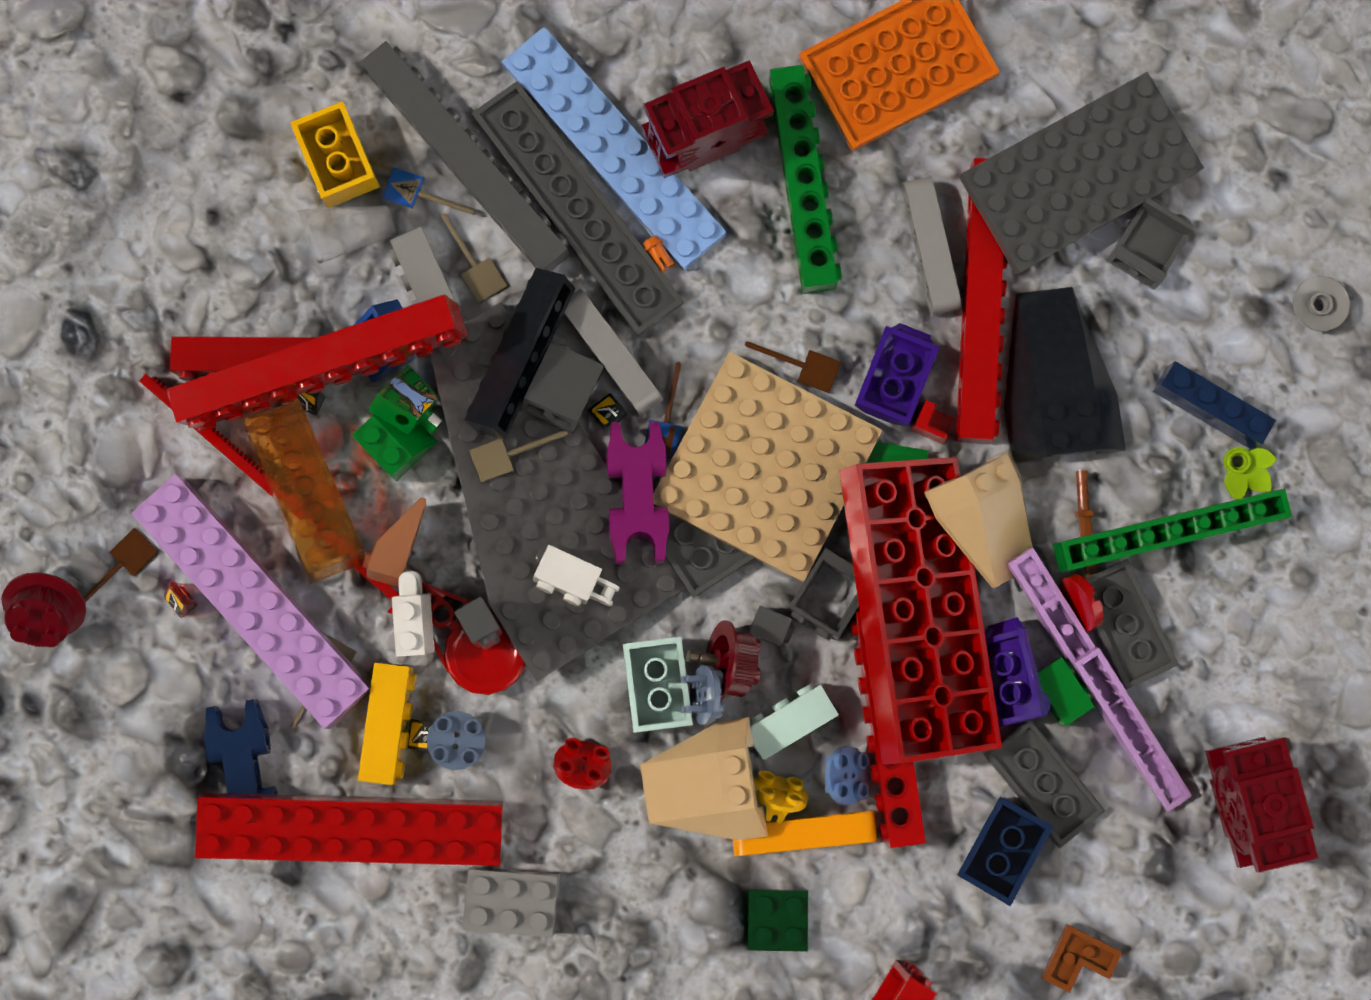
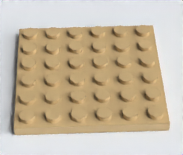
[653,352,883,583]

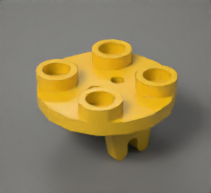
[753,770,809,824]

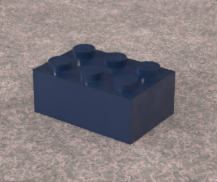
[957,796,1054,906]

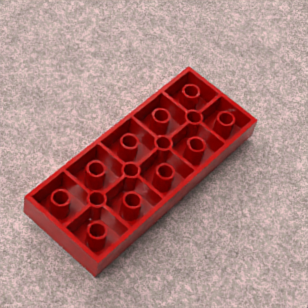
[839,457,1002,765]

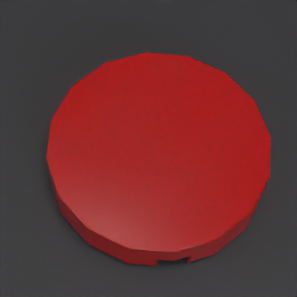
[1060,574,1104,631]

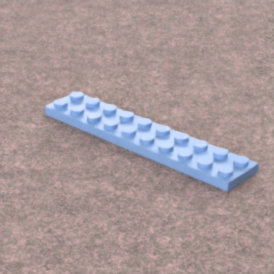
[501,27,726,271]

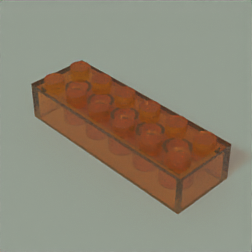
[244,399,365,584]

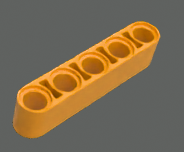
[732,811,878,856]

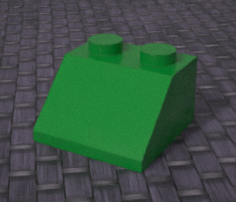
[352,415,438,481]

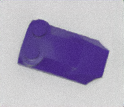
[854,323,940,427]
[985,617,1050,727]

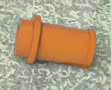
[642,235,675,273]

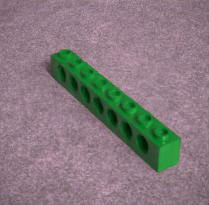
[769,65,842,294]
[1052,488,1292,572]

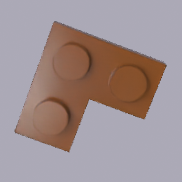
[1041,924,1122,993]

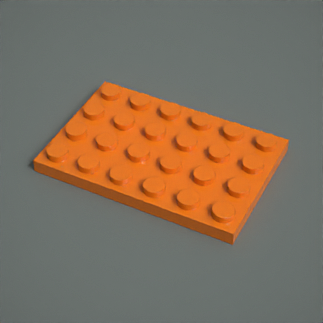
[798,0,1000,152]

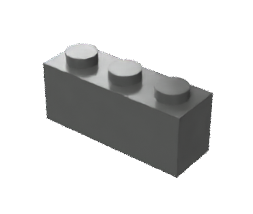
[454,597,504,650]

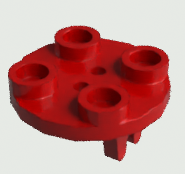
[553,738,612,790]

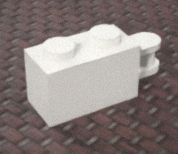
[533,544,620,607]
[392,571,435,657]

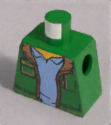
[368,365,443,434]

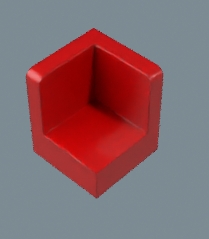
[911,400,954,444]

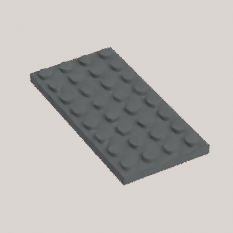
[958,71,1204,275]

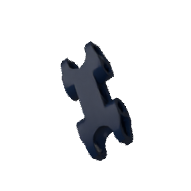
[204,699,278,795]

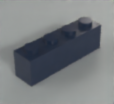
[1152,361,1276,450]

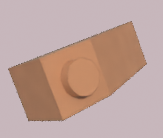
[363,497,426,587]

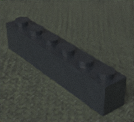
[464,268,576,440]

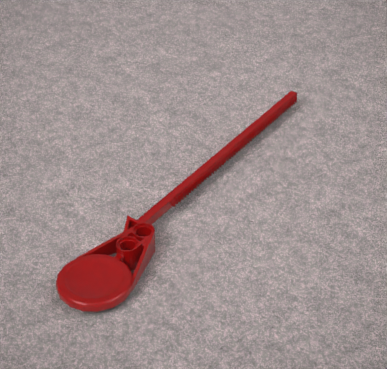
[139,373,526,695]

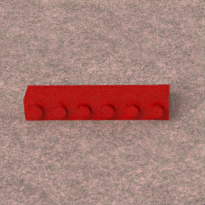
[170,337,317,381]

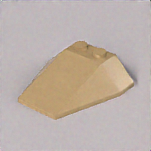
[924,449,1033,588]
[640,717,768,840]

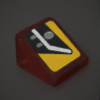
[164,581,198,618]

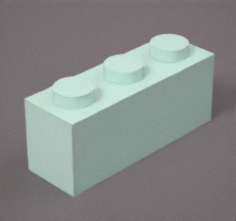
[750,683,839,761]

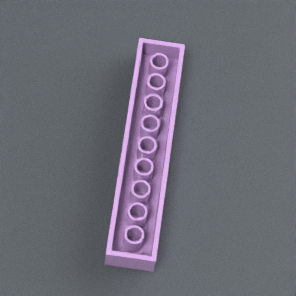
[131,474,371,729]

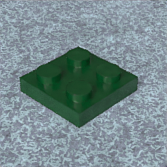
[748,889,808,952]

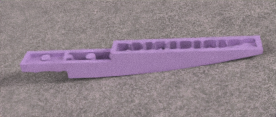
[1007,548,1192,812]

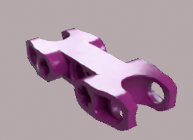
[606,421,669,565]

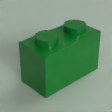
[1037,657,1095,726]

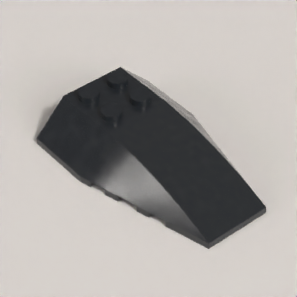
[1003,287,1126,464]

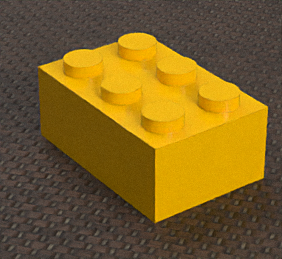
[290,101,380,209]

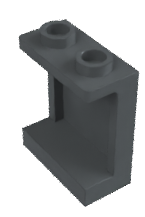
[1106,198,1196,290]
[521,342,604,434]

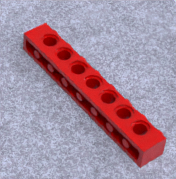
[849,611,926,848]

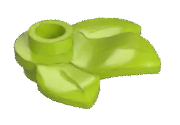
[1223,447,1277,500]

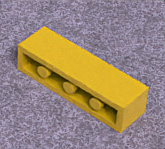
[358,663,417,785]

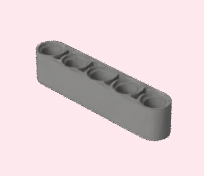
[902,177,961,315]
[564,288,662,416]

